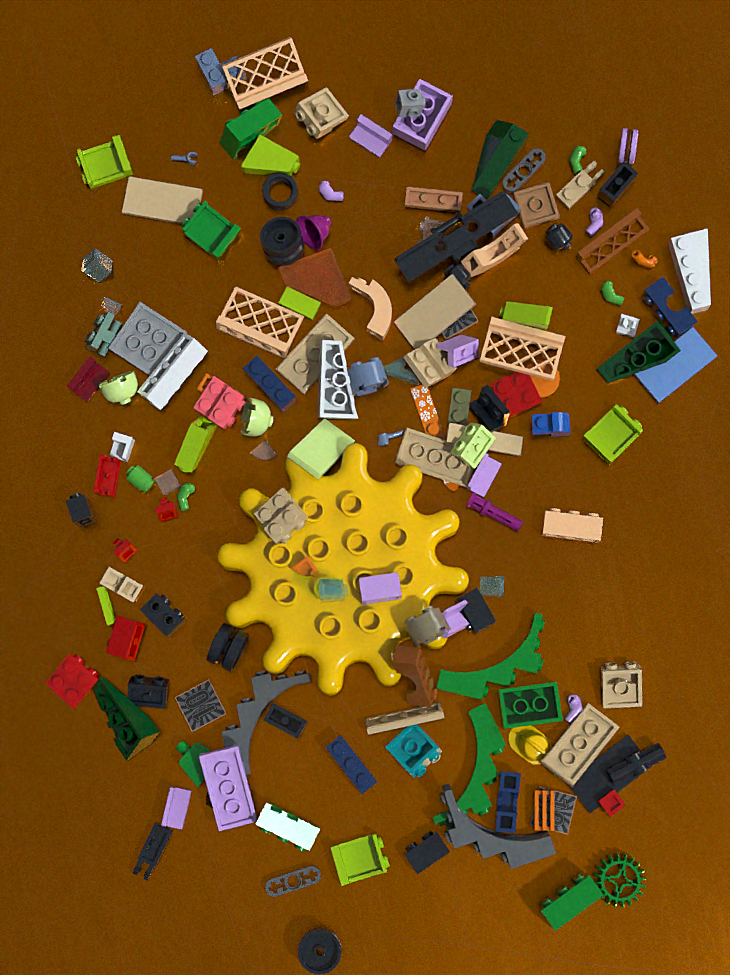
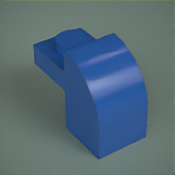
[531,412,571,437]

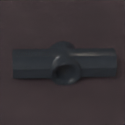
[606,743,667,785]

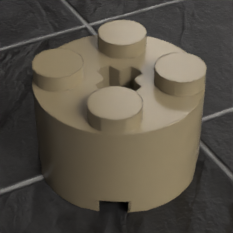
[404,606,451,648]

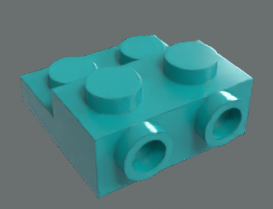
[385,724,442,778]

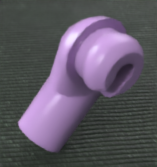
[319,181,344,201]
[585,208,603,237]
[564,694,582,724]

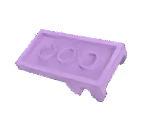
[199,744,257,831]

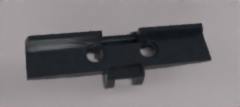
[394,191,518,282]

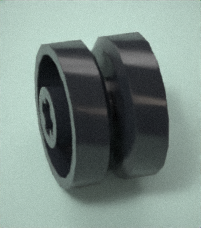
[260,217,305,266]
[206,622,249,672]
[298,928,342,975]

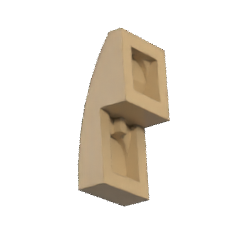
[99,566,143,603]

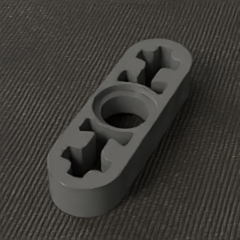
[502,149,546,194]
[265,866,321,897]

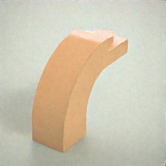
[461,223,528,277]
[349,277,392,340]

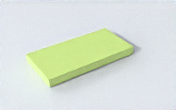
[287,418,355,479]

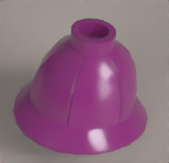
[296,215,331,249]

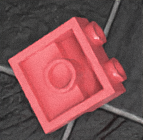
[193,376,246,429]

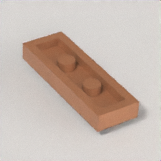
[405,187,463,213]

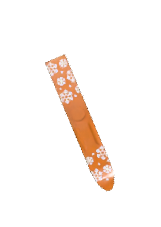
[410,384,459,491]

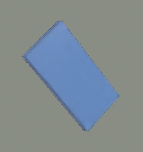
[634,327,717,404]

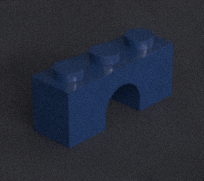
[643,277,698,339]
[243,356,297,413]
[326,735,377,794]
[494,771,521,833]

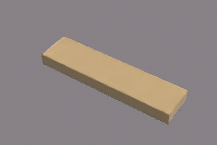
[445,423,523,456]
[365,702,444,735]

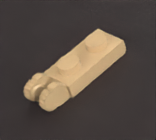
[556,161,605,209]

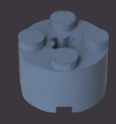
[347,357,389,396]

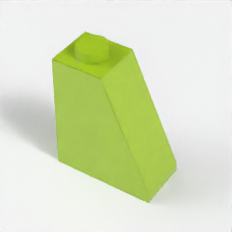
[241,135,301,176]
[499,302,553,331]
[174,416,217,472]

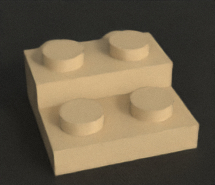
[295,87,349,139]
[404,338,457,388]
[254,488,309,544]
[601,661,642,708]

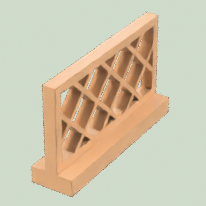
[222,37,308,109]
[216,286,304,359]
[480,317,565,381]

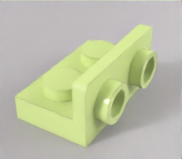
[450,422,496,469]

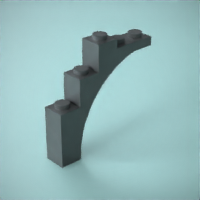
[222,671,312,775]
[440,783,556,869]

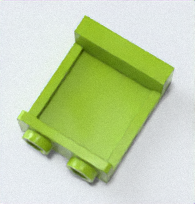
[75,135,133,189]
[582,404,643,465]
[330,833,390,886]

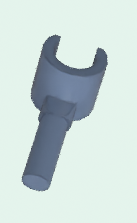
[171,152,197,166]
[378,430,404,446]

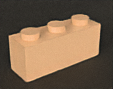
[541,508,603,543]

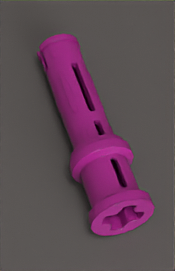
[466,492,523,532]

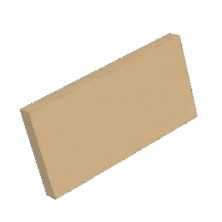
[122,176,203,224]
[394,274,476,350]
[276,314,355,394]
[394,428,473,488]
[541,703,619,787]

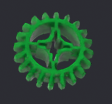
[593,853,647,908]

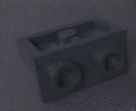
[469,385,510,432]
[127,675,169,709]

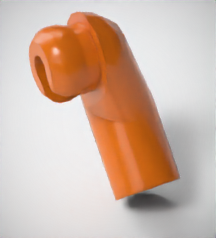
[632,249,658,268]

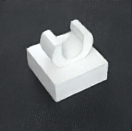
[616,314,640,338]

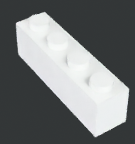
[137,333,208,410]

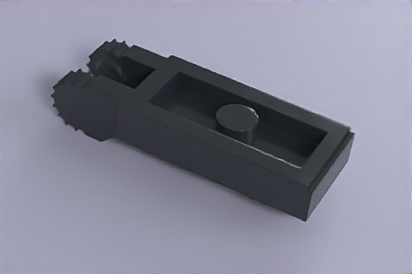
[132,823,173,881]

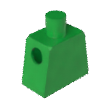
[175,740,212,787]

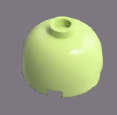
[98,371,138,405]
[240,397,273,437]

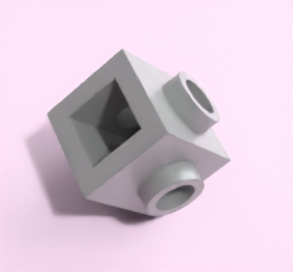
[394,89,425,117]

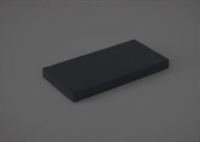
[568,735,652,813]

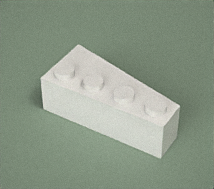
[668,228,711,314]
[317,340,358,419]

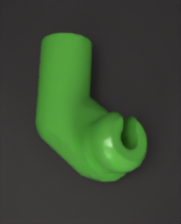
[569,145,586,174]
[601,281,624,306]
[177,483,195,511]

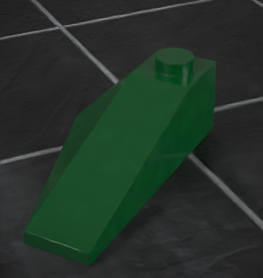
[471,120,529,200]
[597,320,681,383]
[92,677,159,761]

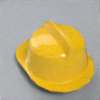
[509,726,552,765]

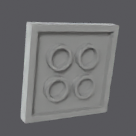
[108,302,188,376]

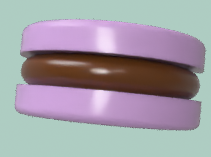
[618,128,638,164]

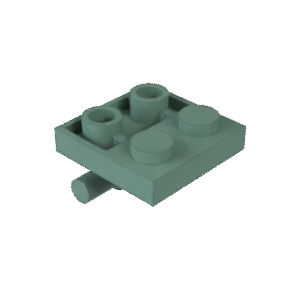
[84,312,122,357]

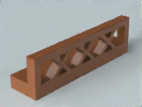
[576,208,649,274]

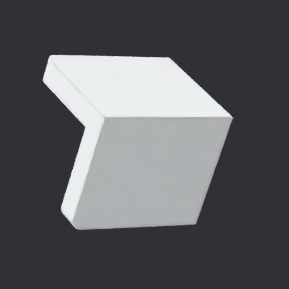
[110,432,135,462]

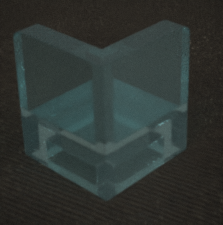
[82,248,112,282]
[479,576,504,597]

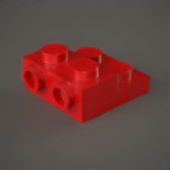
[491,372,543,419]
[45,654,99,709]

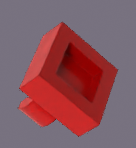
[155,497,179,522]
[113,538,138,563]
[598,789,626,817]

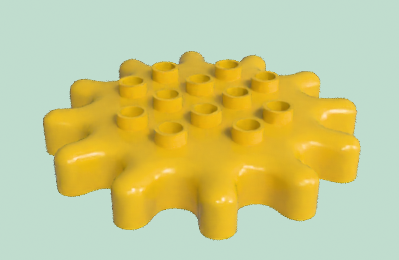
[216,443,469,696]

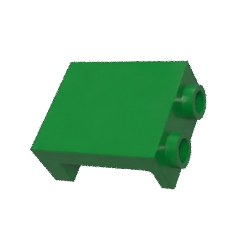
[181,201,241,260]

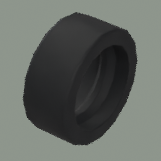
[262,172,298,211]

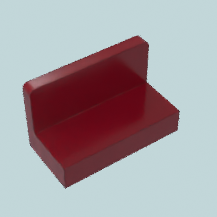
[67,356,110,402]

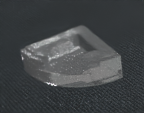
[102,297,122,315]
[251,440,278,460]

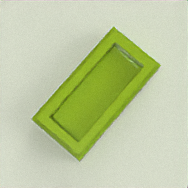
[279,287,321,321]
[96,587,116,627]

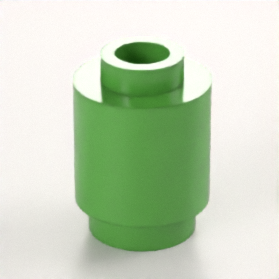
[126,465,155,493]

